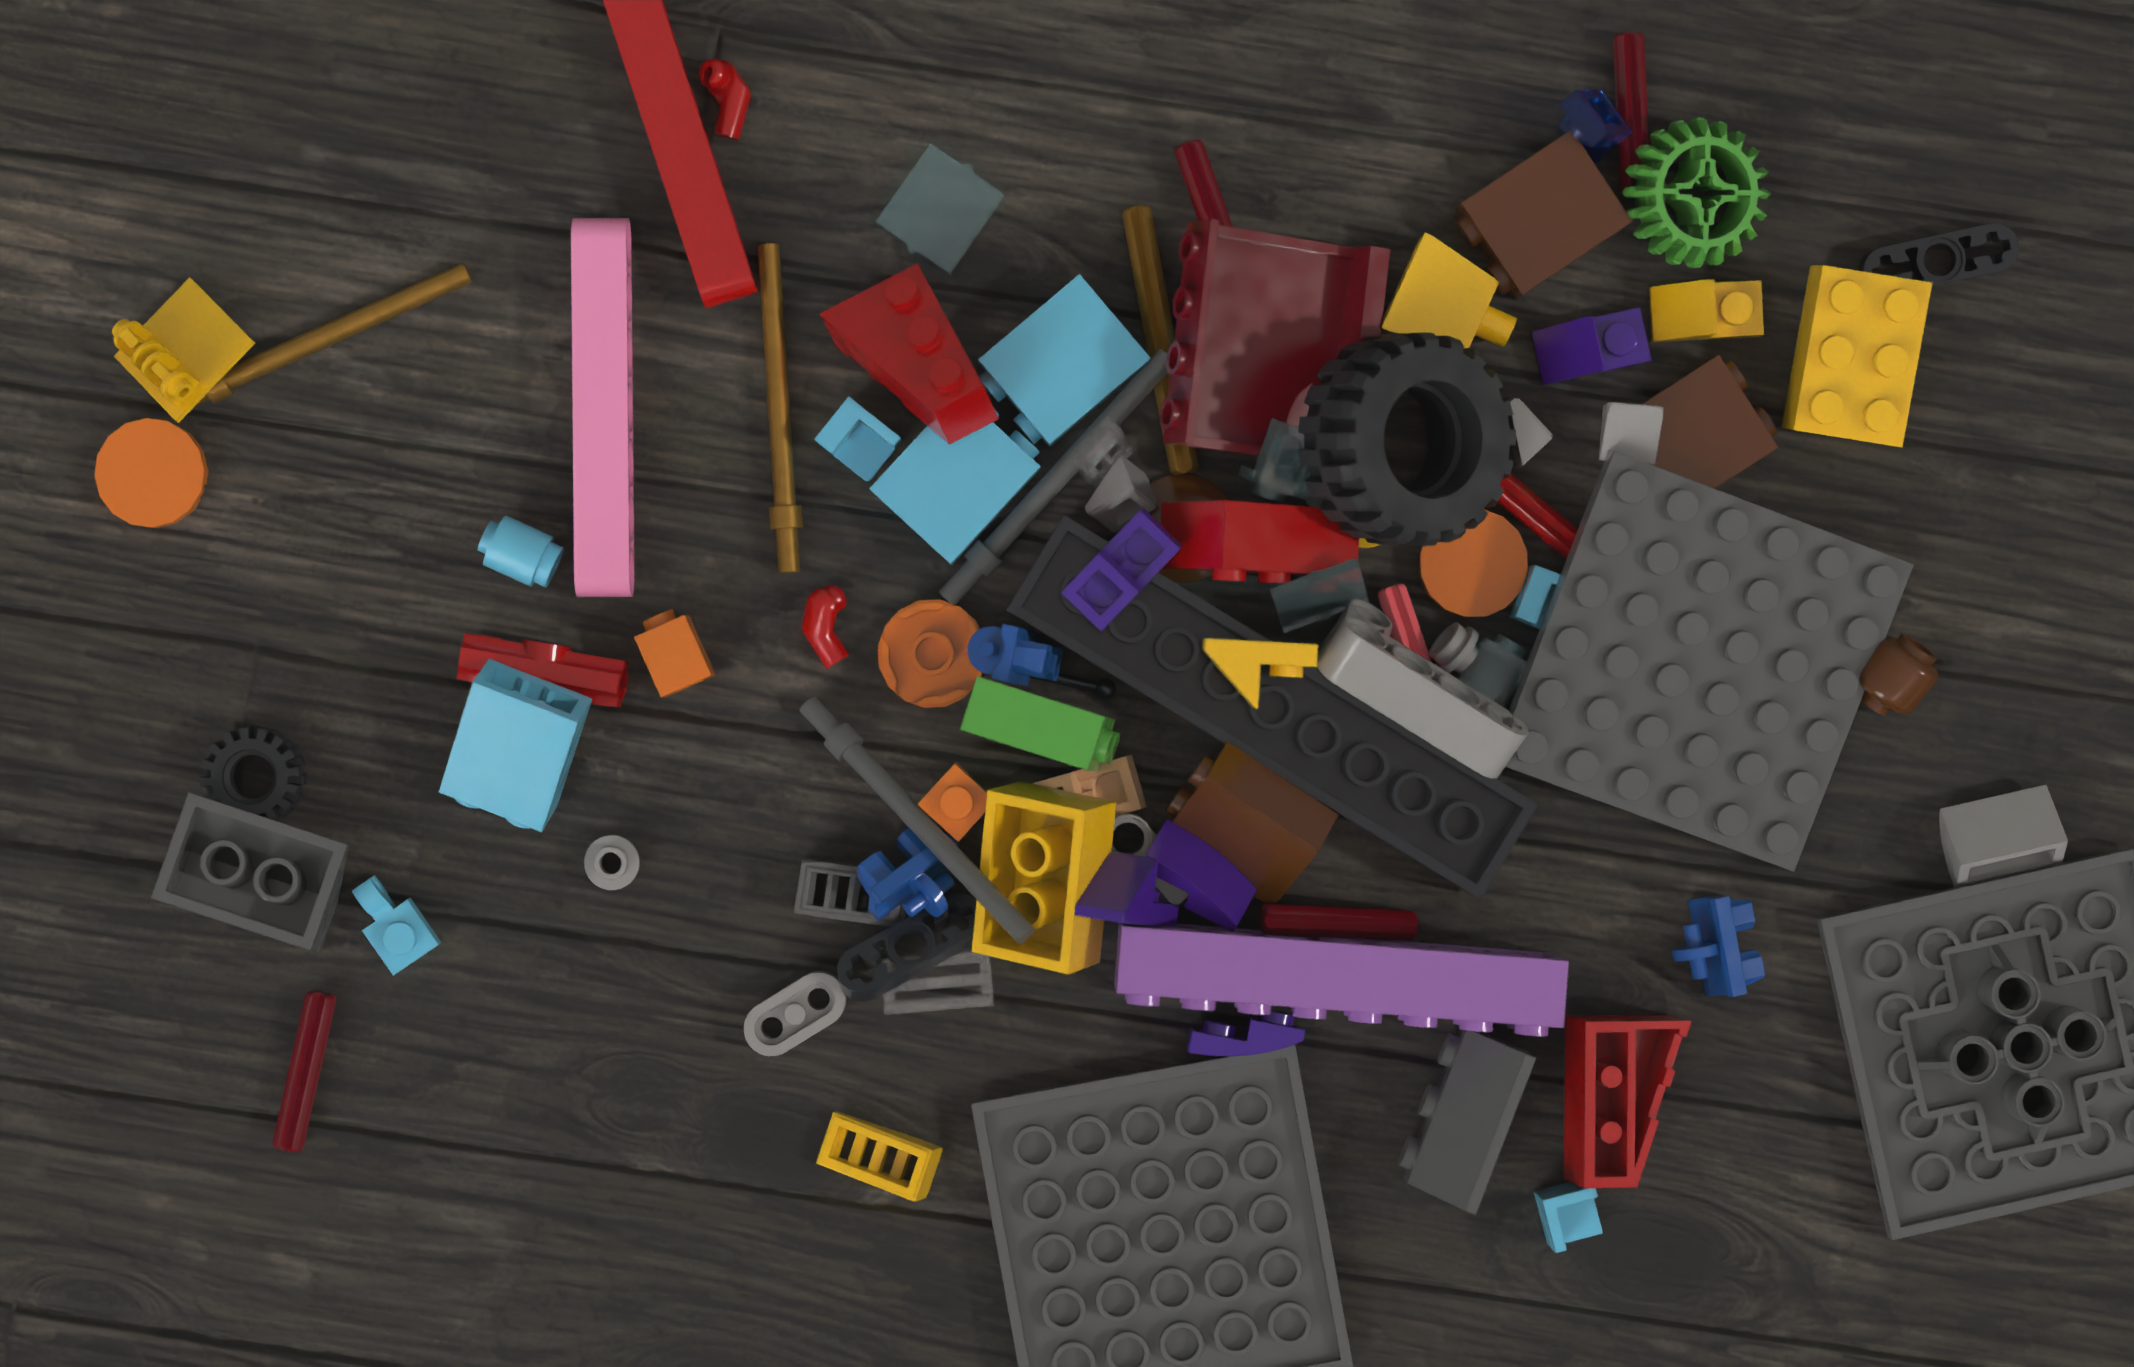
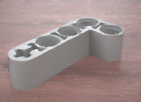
[1317,599,1529,779]

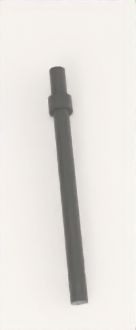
[939,348,1168,606]
[800,697,1035,944]

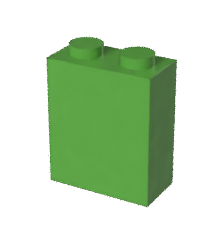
[960,676,1120,772]

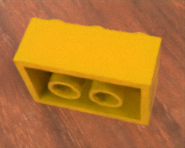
[1781,265,1932,447]
[972,781,1117,975]

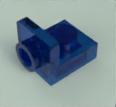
[1559,89,1632,164]

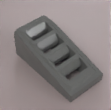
[794,857,908,927]

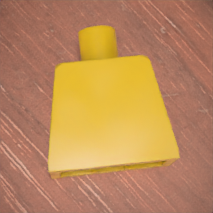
[1381,232,1517,348]

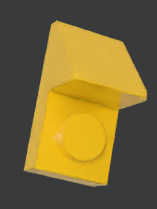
[1649,279,1764,342]
[1202,638,1318,709]

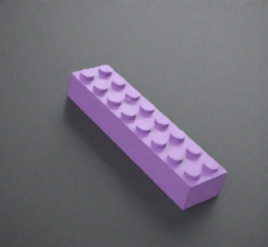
[1114,923,1569,1036]

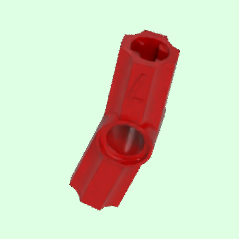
[456,633,629,707]

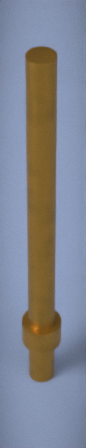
[757,243,803,573]
[168,262,473,414]

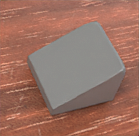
[1508,398,1552,468]
[1599,402,1664,465]
[1085,456,1159,533]

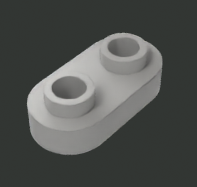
[744,971,847,1056]

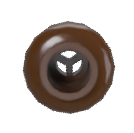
[1859,633,1938,716]

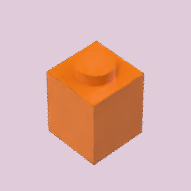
[634,609,716,698]
[917,762,987,841]

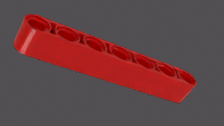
[603,0,758,309]

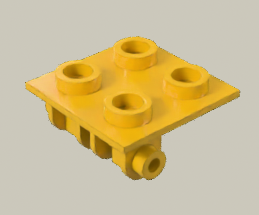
[112,277,255,423]

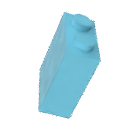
[978,274,1151,447]
[869,409,1041,565]
[439,659,592,832]

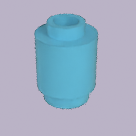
[477,515,564,588]

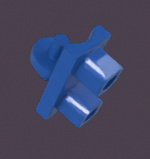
[967,624,1064,686]
[857,828,958,921]
[1671,896,1765,997]

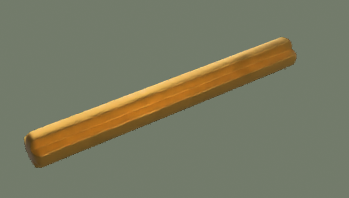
[1122,205,1199,475]

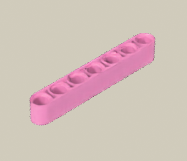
[571,218,635,597]

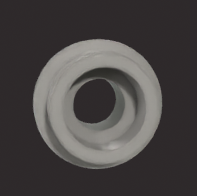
[1429,622,1479,673]
[584,835,640,890]

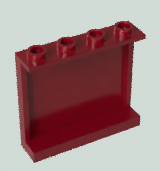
[1160,219,1390,463]

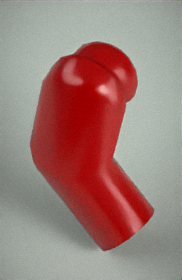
[698,59,751,141]
[802,584,849,669]

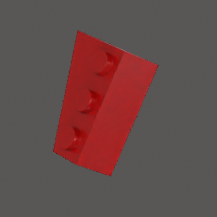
[819,263,999,445]
[1161,501,1359,587]
[1564,1014,1692,1188]

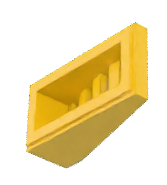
[816,1111,943,1202]

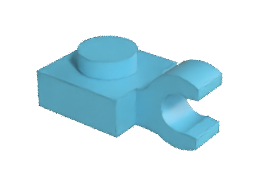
[352,875,441,976]

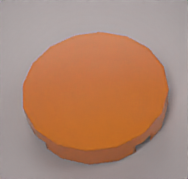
[94,418,209,528]
[1418,510,1528,617]
[878,599,983,708]

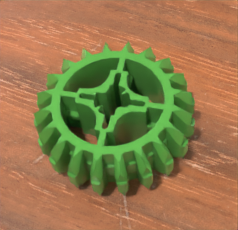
[1621,118,1771,268]

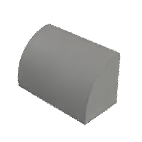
[1939,785,2068,887]

